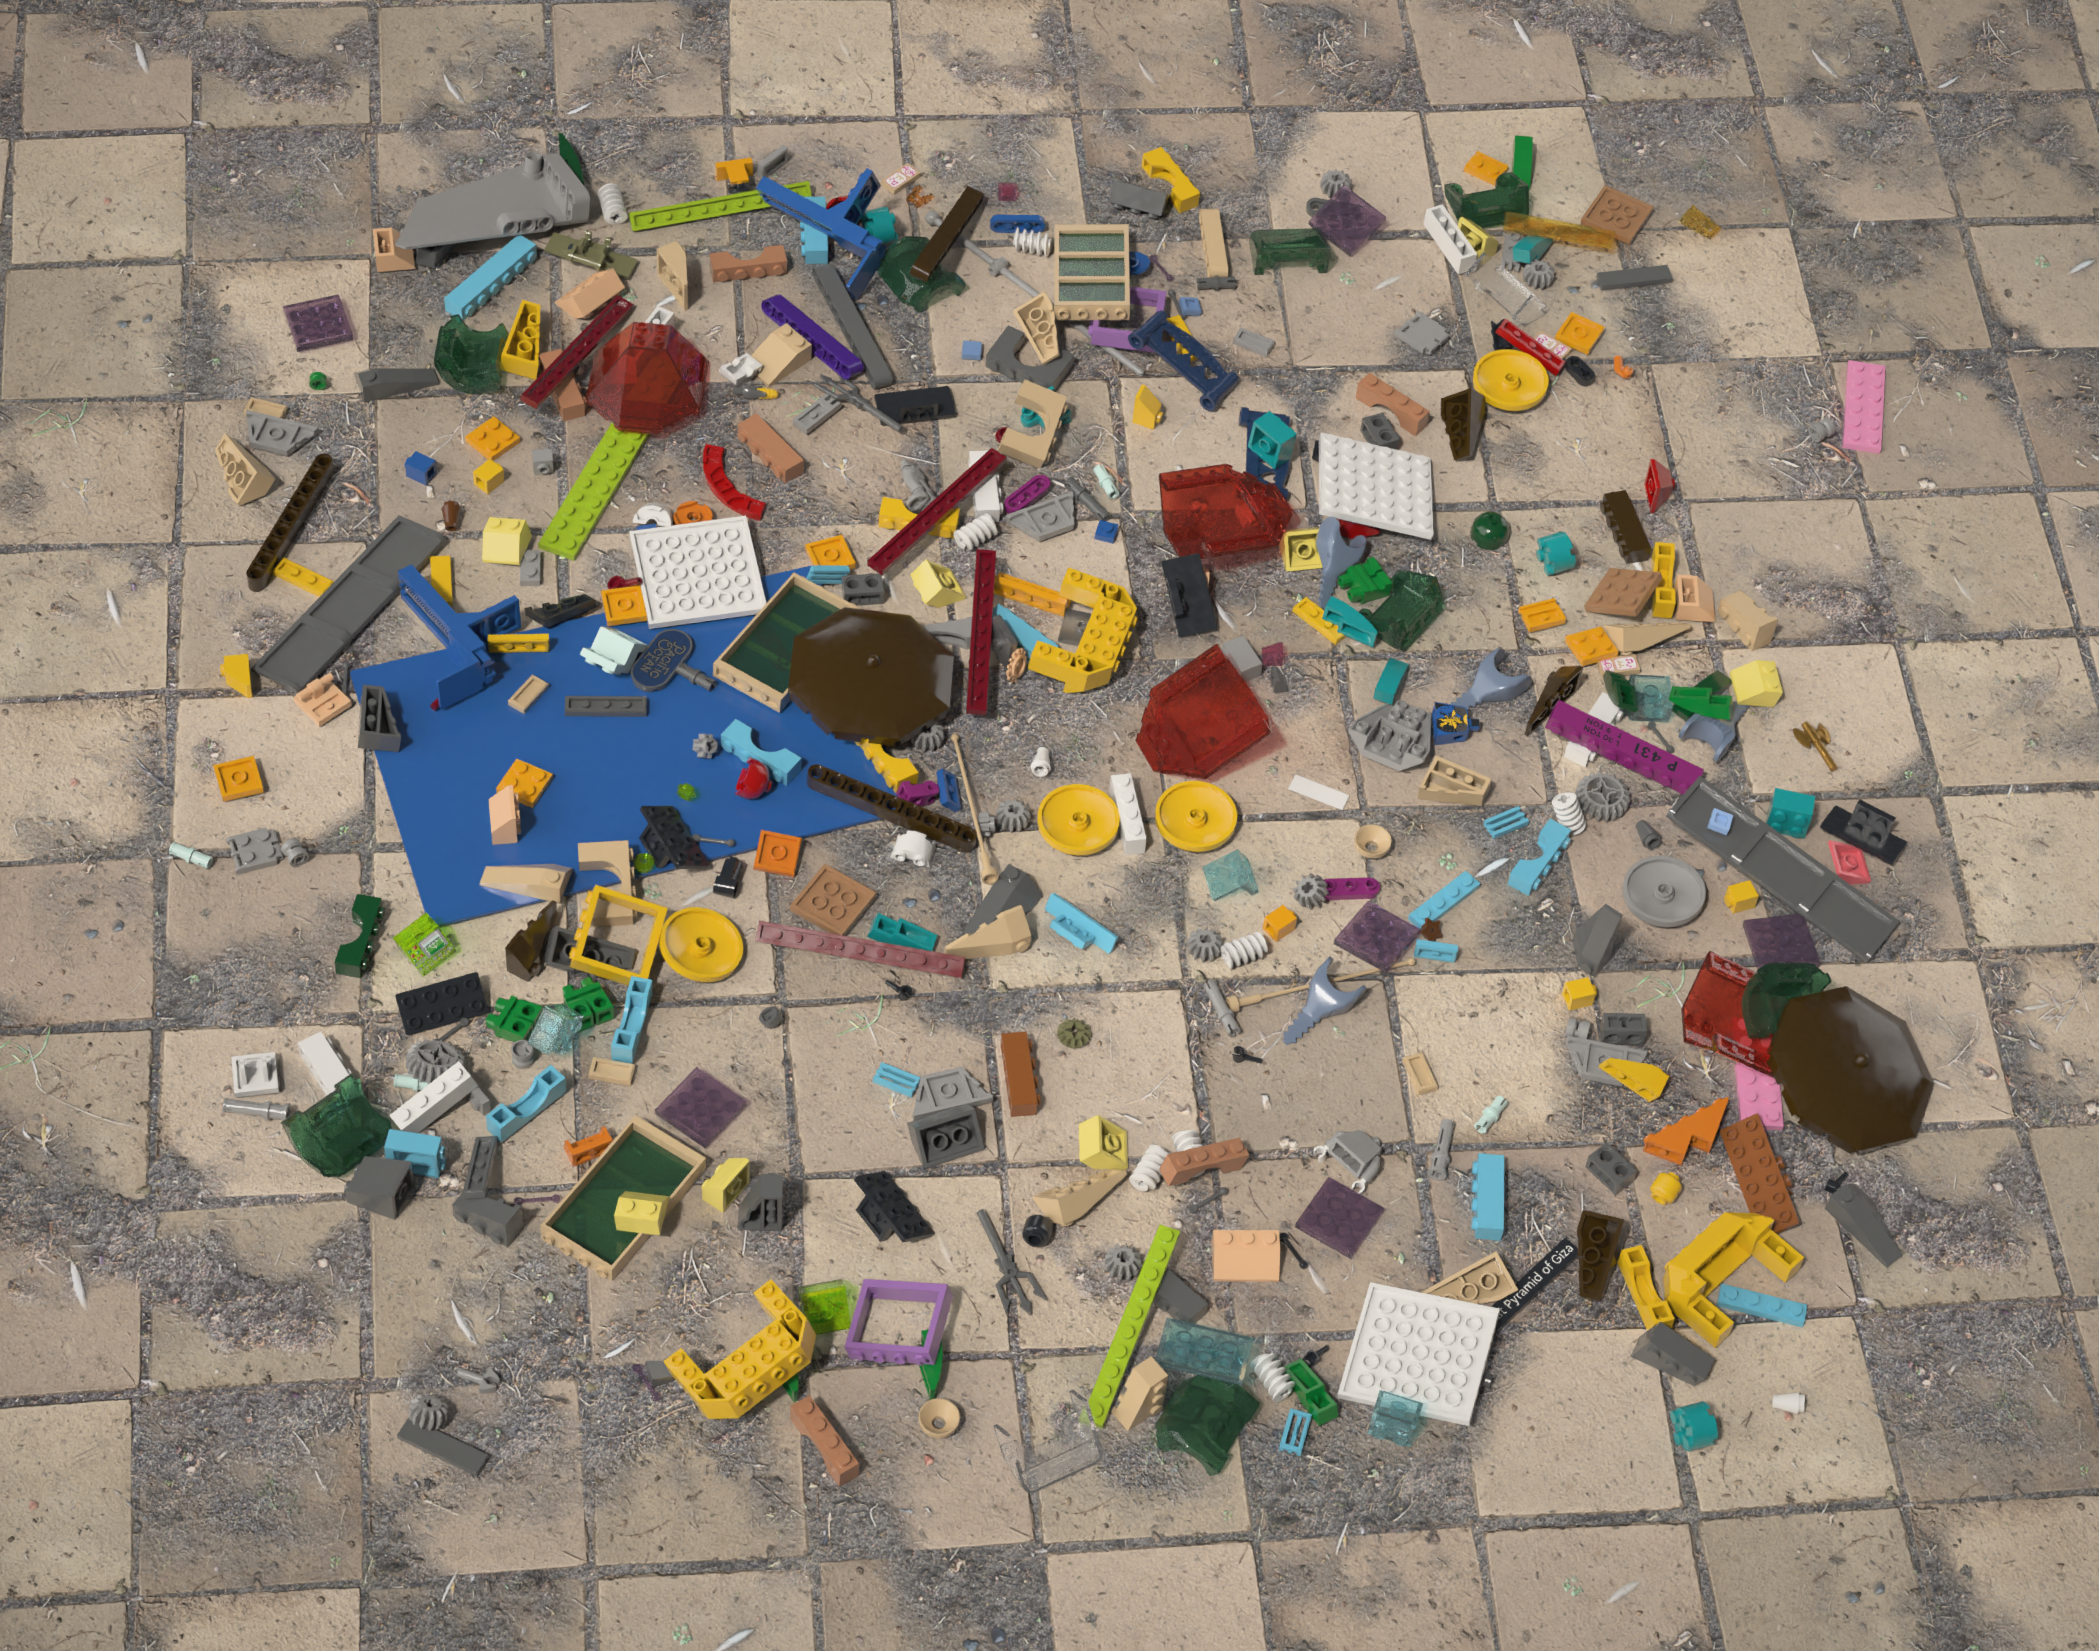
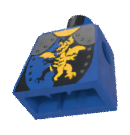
[1432,702,1479,745]

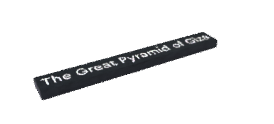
[1491,1238,1578,1337]

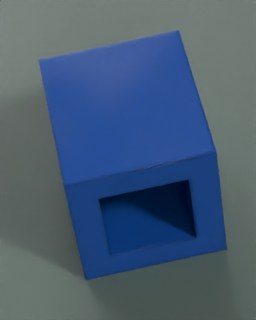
[404,451,437,485]

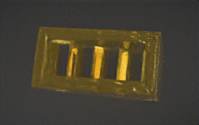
[1679,205,1721,239]

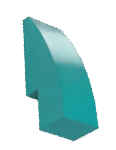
[1513,235,1553,264]
[1322,596,1378,647]
[1373,658,1409,705]
[867,913,937,951]

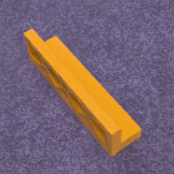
[994,572,1072,617]

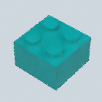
[1248,411,1297,469]
[1765,788,1815,839]

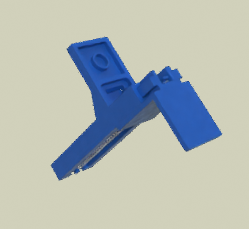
[756,168,886,301]
[398,564,521,709]

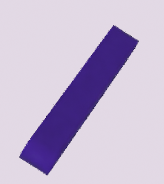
[761,294,864,379]

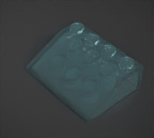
[1155,1318,1254,1386]

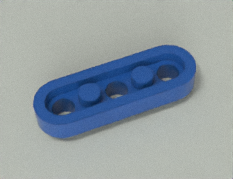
[990,214,1045,233]

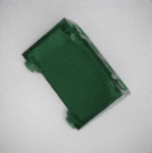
[1444,172,1529,229]
[1249,228,1330,275]
[1359,569,1444,651]

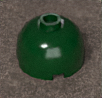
[1470,511,1509,550]

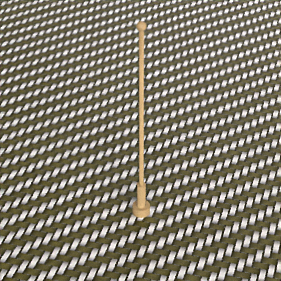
[951,734,999,885]
[1226,957,1416,1013]

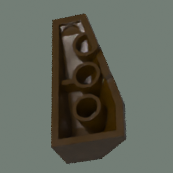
[1441,388,1485,462]
[1525,665,1583,737]
[505,900,557,982]
[1577,1210,1629,1302]

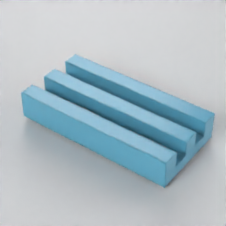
[806,565,850,584]
[1483,806,1529,839]
[1414,939,1458,963]
[872,1062,920,1098]
[1279,1408,1312,1456]

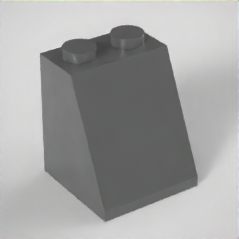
[344,1156,414,1220]

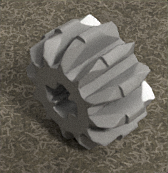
[1320,169,1351,199]
[1523,259,1554,290]
[910,722,944,752]
[996,798,1031,833]
[1293,873,1329,909]
[1187,927,1223,963]
[1104,1243,1142,1282]
[409,1393,448,1431]

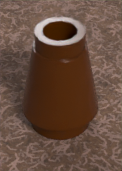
[441,501,461,531]

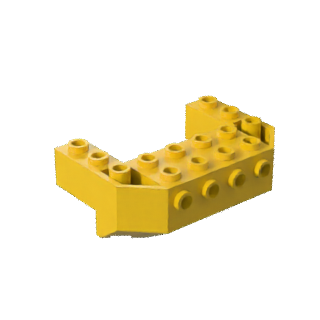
[1028,567,1138,693]
[1663,1212,1804,1348]
[663,1279,816,1419]

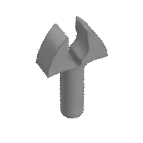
[457,1368,500,1394]

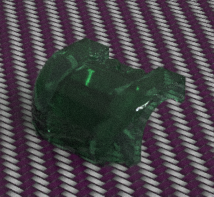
[877,236,966,312]
[434,314,509,394]
[1742,963,1832,1038]
[281,1074,392,1178]
[1155,1373,1260,1476]

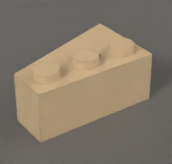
[1718,590,1778,651]

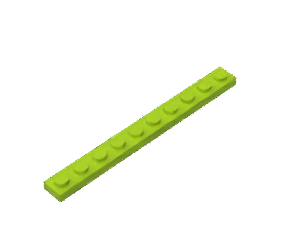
[628,181,812,231]
[1081,1224,1180,1429]

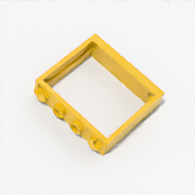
[569,885,668,986]

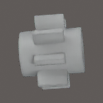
[692,734,718,758]
[974,812,996,837]

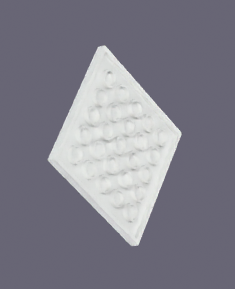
[1319,432,1433,540]
[629,516,766,629]
[1338,1282,1500,1426]

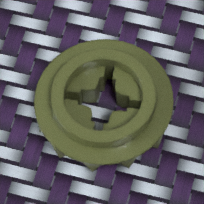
[1057,1017,1091,1048]

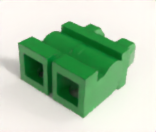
[1338,557,1392,605]
[562,977,614,1033]
[485,995,544,1042]

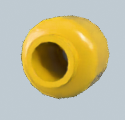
[1650,1172,1682,1205]

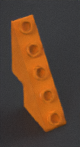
[1643,1097,1729,1165]

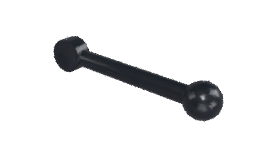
[1279,1233,1308,1269]

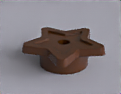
[1420,918,1443,941]

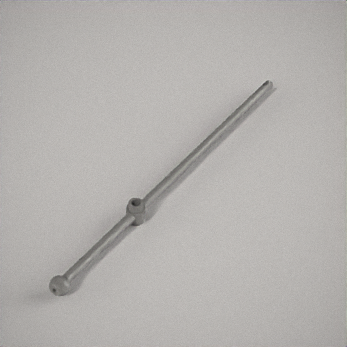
[925,211,1144,376]

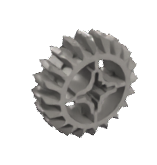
[1575,771,1630,823]
[406,1038,465,1085]

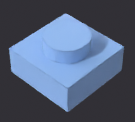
[1707,808,1733,835]

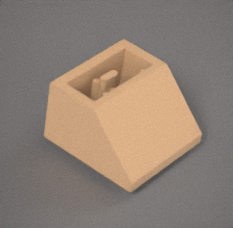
[373,228,415,272]
[1673,575,1715,622]
[489,785,521,845]

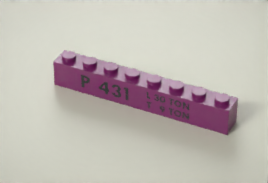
[1545,700,1704,795]

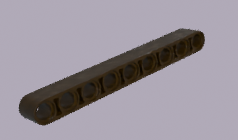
[910,186,985,283]
[246,453,334,592]
[807,764,977,853]

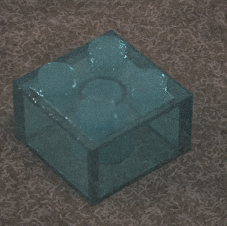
[1628,674,1673,722]
[527,1004,583,1055]
[1367,1390,1423,1447]

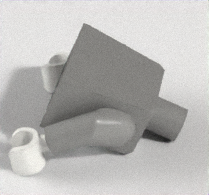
[1313,1130,1381,1197]

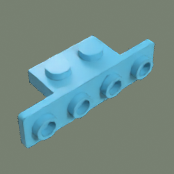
[1045,893,1118,954]

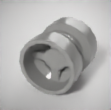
[1808,418,1835,442]
[281,838,309,867]
[1565,1017,1590,1039]
[511,1040,534,1069]

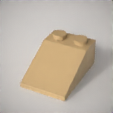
[657,241,688,311]
[751,323,812,388]

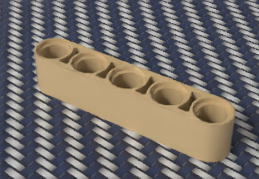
[1199,208,1228,278]

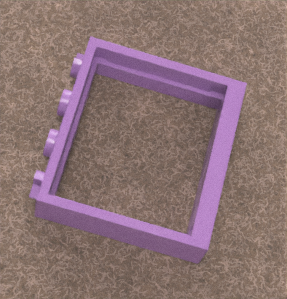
[1088,283,1166,353]
[844,1279,953,1366]

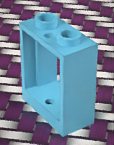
[384,1129,446,1178]

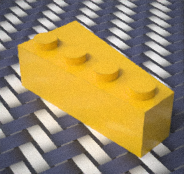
[499,300,541,380]

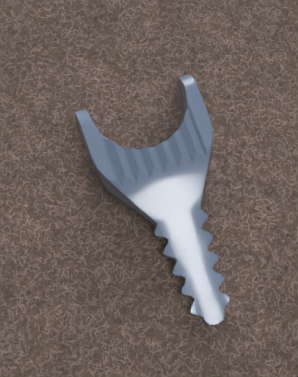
[1316,516,1368,609]
[1451,647,1532,711]
[1678,701,1750,763]
[1283,956,1367,1045]

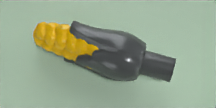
[732,384,779,400]

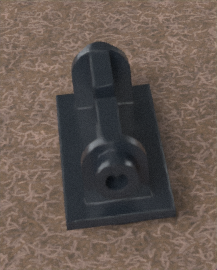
[1491,319,1513,351]

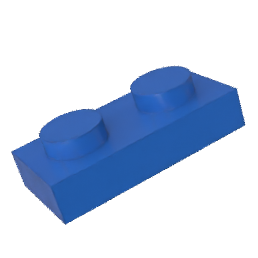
[936,768,961,812]

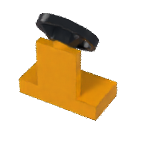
[715,157,753,193]

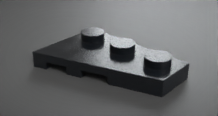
[524,594,597,628]

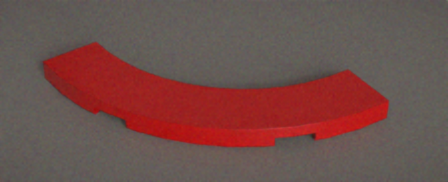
[703,444,765,521]

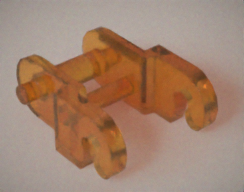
[906,185,933,208]

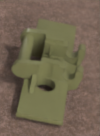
[544,230,638,279]

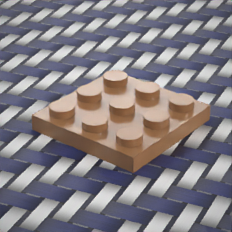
[1580,185,1654,245]
[1584,568,1662,617]
[790,864,877,936]

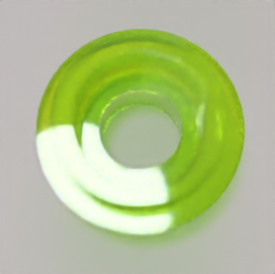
[676,783,696,801]
[633,853,654,873]

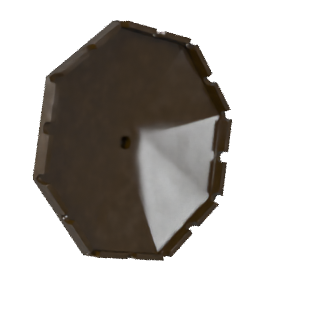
[788,607,954,746]
[1766,986,1934,1155]

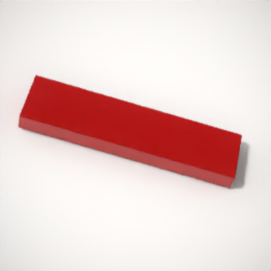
[1496,318,1566,376]

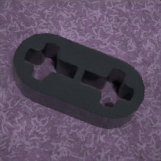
[1565,356,1595,387]

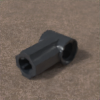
[713,857,743,898]

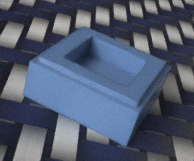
[1179,297,1202,316]
[962,340,982,360]

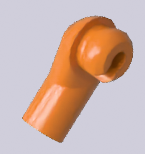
[1614,355,1633,379]

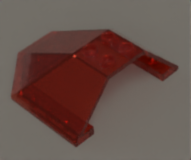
[585,322,709,434]
[1159,464,1293,559]
[1135,643,1273,779]
[1681,951,1790,1079]

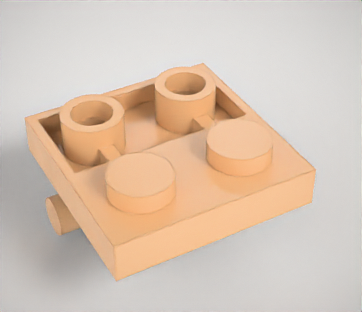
[293,673,352,727]

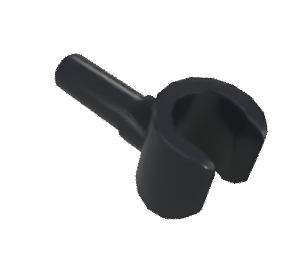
[885,980,912,1001]
[1232,1046,1262,1064]
[1824,1172,1848,1194]
[1302,1345,1329,1368]

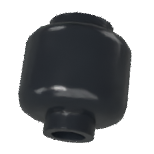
[1022,1215,1053,1247]

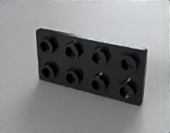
[874,386,956,425]
[1161,553,1217,638]
[1820,799,1907,865]
[639,806,709,869]
[395,972,489,1035]
[854,1171,934,1242]

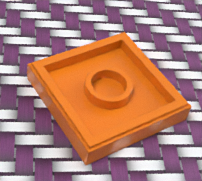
[753,830,802,878]

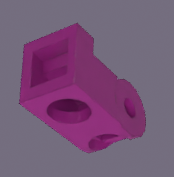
[896,781,939,806]

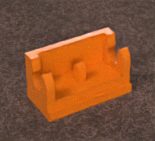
[563,1126,613,1167]

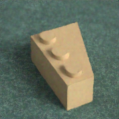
[1418,756,1491,806]
[1111,1356,1168,1431]

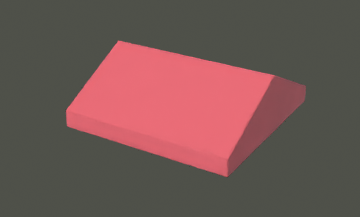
[1828,840,1871,885]

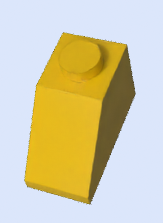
[1132,384,1163,430]
[220,654,252,698]

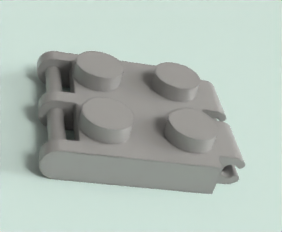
[1394,311,1449,355]
[226,828,284,874]

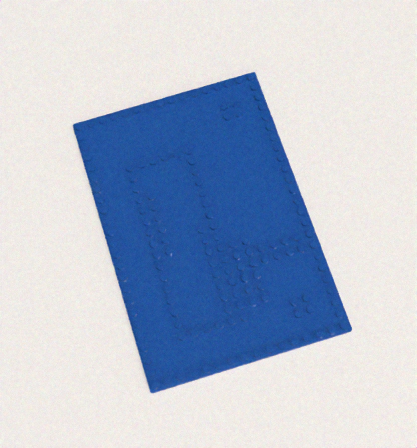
[350,566,898,928]

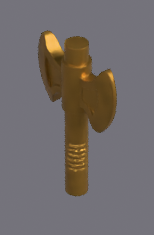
[1793,721,1838,772]

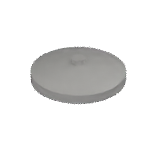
[1622,856,1706,927]

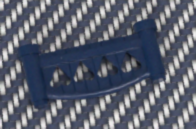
[1128,310,1239,411]
[1236,407,1290,501]

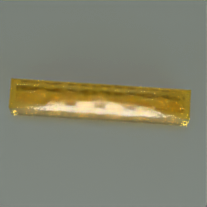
[1502,211,1615,249]

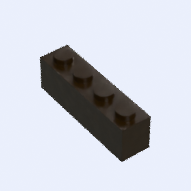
[1600,490,1651,564]

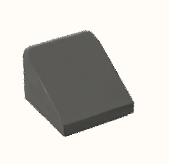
[1270,666,1289,694]
[645,1361,674,1388]

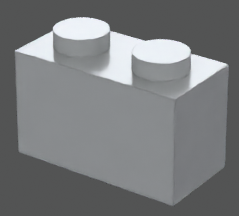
[1220,636,1263,684]

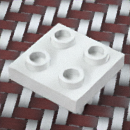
[231,1052,279,1098]

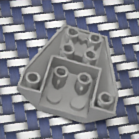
[1349,699,1431,771]

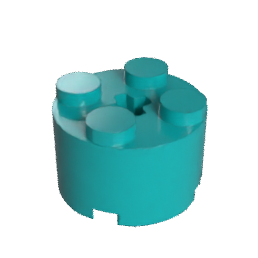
[861,206,898,245]
[1536,531,1576,576]
[1670,1401,1718,1452]

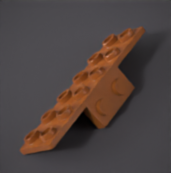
[1720,1113,1800,1234]

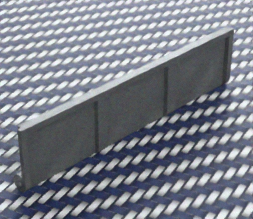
[251,515,446,697]
[1666,776,1900,964]

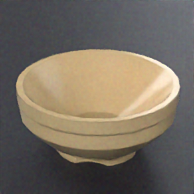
[1354,824,1392,858]
[918,1398,960,1438]

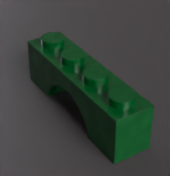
[334,894,385,978]

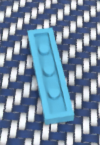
[1408,871,1480,930]
[1716,1283,1807,1327]

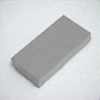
[758,145,788,179]
[1233,327,1275,357]

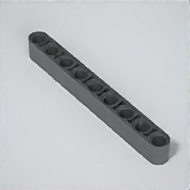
[812,263,892,389]

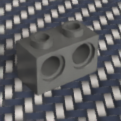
[1360,412,1400,450]
[842,573,884,606]
[1599,1013,1647,1045]
[1585,1142,1637,1196]

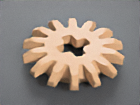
[1006,648,1027,683]

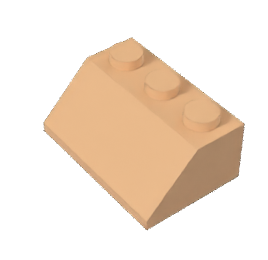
[555,268,625,319]
[1211,1230,1280,1282]

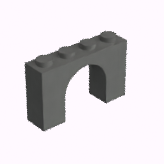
[985,325,1074,392]

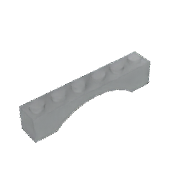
[922,617,972,650]

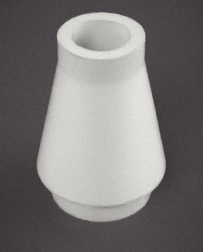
[1031,747,1051,777]
[1773,1392,1805,1414]

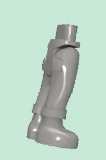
[900,459,936,511]

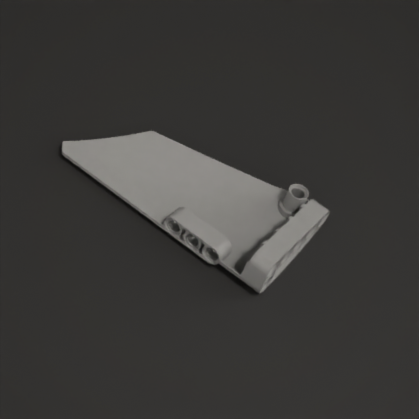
[395,152,590,250]

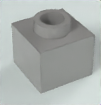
[532,449,553,475]

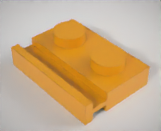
[1464,151,1509,186]
[1518,598,1566,633]

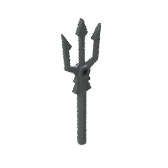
[813,374,904,433]
[977,1209,1047,1315]

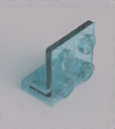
[1203,849,1259,901]

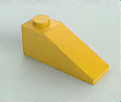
[1599,1058,1669,1102]

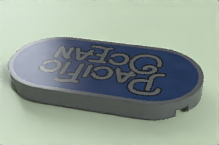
[631,629,692,692]

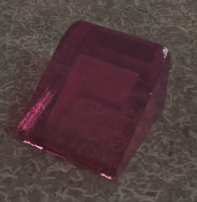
[998,182,1017,201]
[1261,642,1283,666]

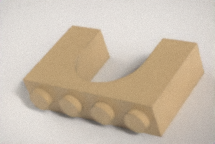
[997,379,1068,469]
[578,840,637,927]

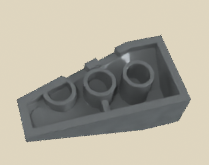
[354,368,439,403]
[962,864,1043,935]
[1573,904,1623,977]
[545,926,636,971]
[1825,1184,1903,1268]

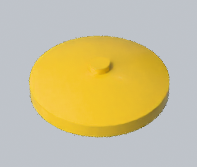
[1473,349,1549,411]
[1155,781,1237,852]
[1037,784,1120,855]
[659,907,743,982]

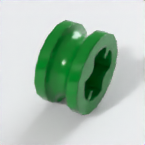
[309,372,327,390]

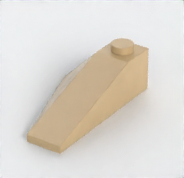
[1013,291,1060,365]
[215,433,275,505]
[1602,622,1691,655]
[480,864,573,903]
[945,905,1031,959]
[1033,1169,1127,1226]
[1421,1251,1518,1304]

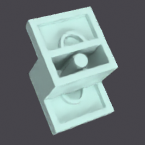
[580,627,648,675]

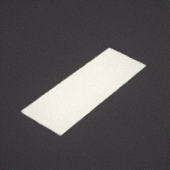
[1288,774,1350,810]

